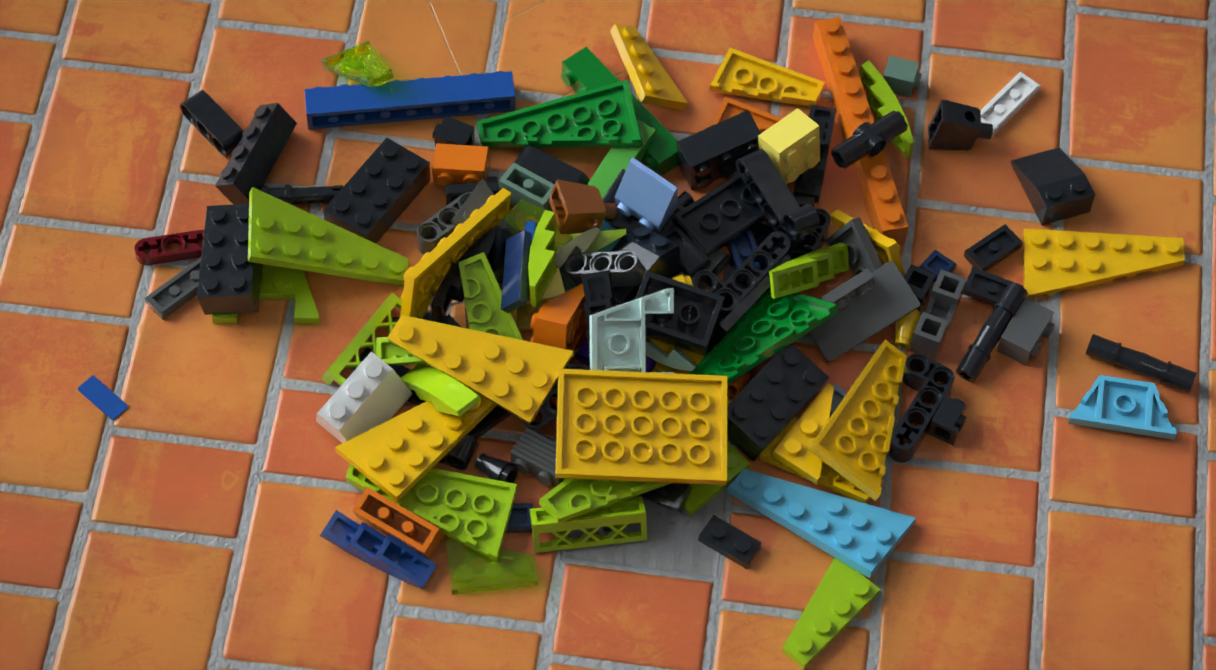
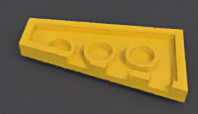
[610,24,688,111]

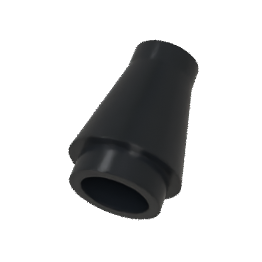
[475,453,518,483]

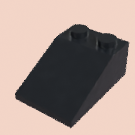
[1011,147,1095,225]
[610,225,682,305]

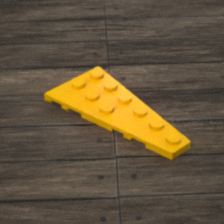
[1022,228,1185,300]
[387,315,574,424]

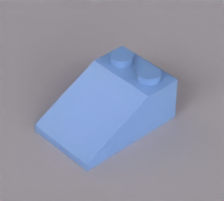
[615,157,678,233]

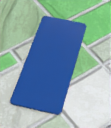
[77,376,128,420]

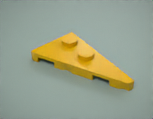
[830,210,905,277]
[772,383,834,485]

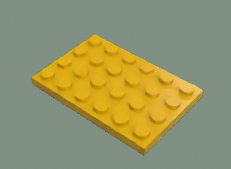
[555,369,727,485]

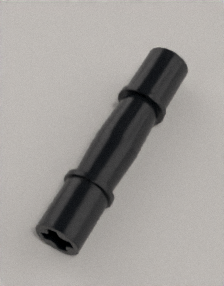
[956,282,1028,382]
[1085,334,1197,393]

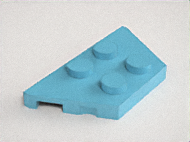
[1068,375,1177,440]

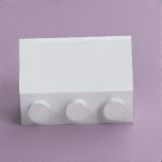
[316,351,412,443]

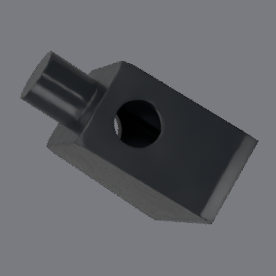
[928,100,993,150]

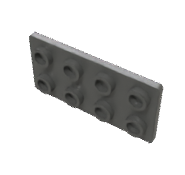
[809,261,920,362]

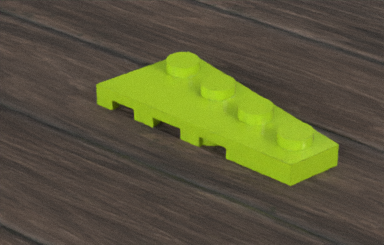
[458,252,523,340]
[782,558,880,670]

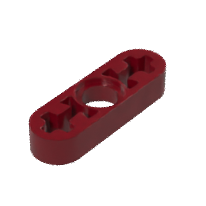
[134,230,204,265]

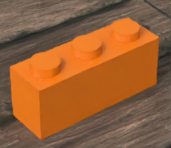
[352,487,444,560]

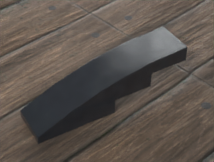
[793,105,837,203]
[430,225,501,321]
[581,270,616,353]

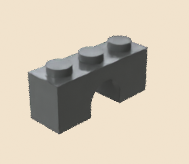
[910,269,967,359]

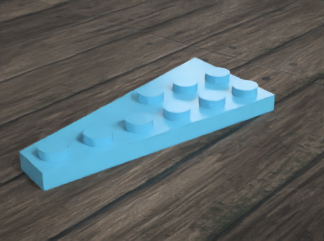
[728,469,916,578]

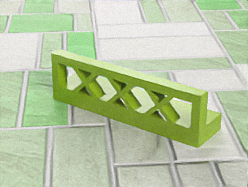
[321,293,402,386]
[530,496,647,553]

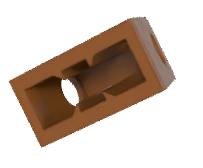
[549,180,616,234]

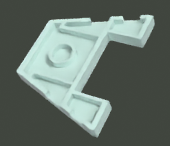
[589,288,674,374]

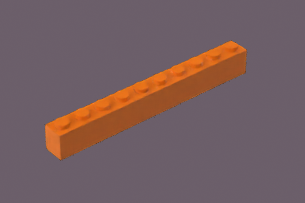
[813,17,908,245]

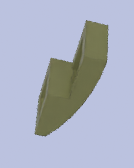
[556,227,601,269]

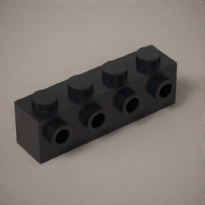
[215,103,297,204]

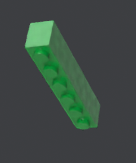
[561,47,678,176]

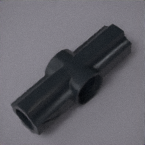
[831,110,908,169]

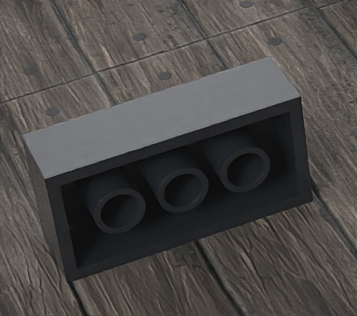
[323,138,431,243]
[197,204,263,315]
[727,343,830,462]

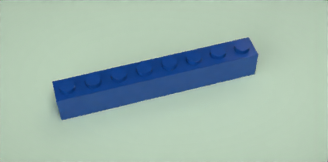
[304,71,516,130]

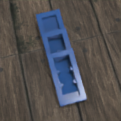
[320,510,437,589]

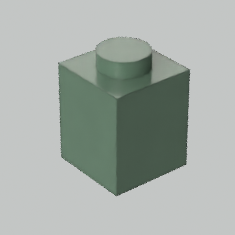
[883,55,922,98]

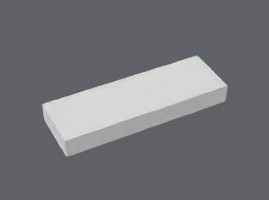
[980,72,1041,137]

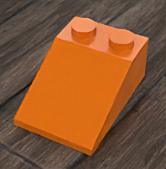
[530,283,588,351]

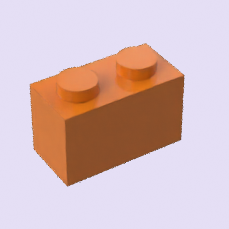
[432,143,490,186]

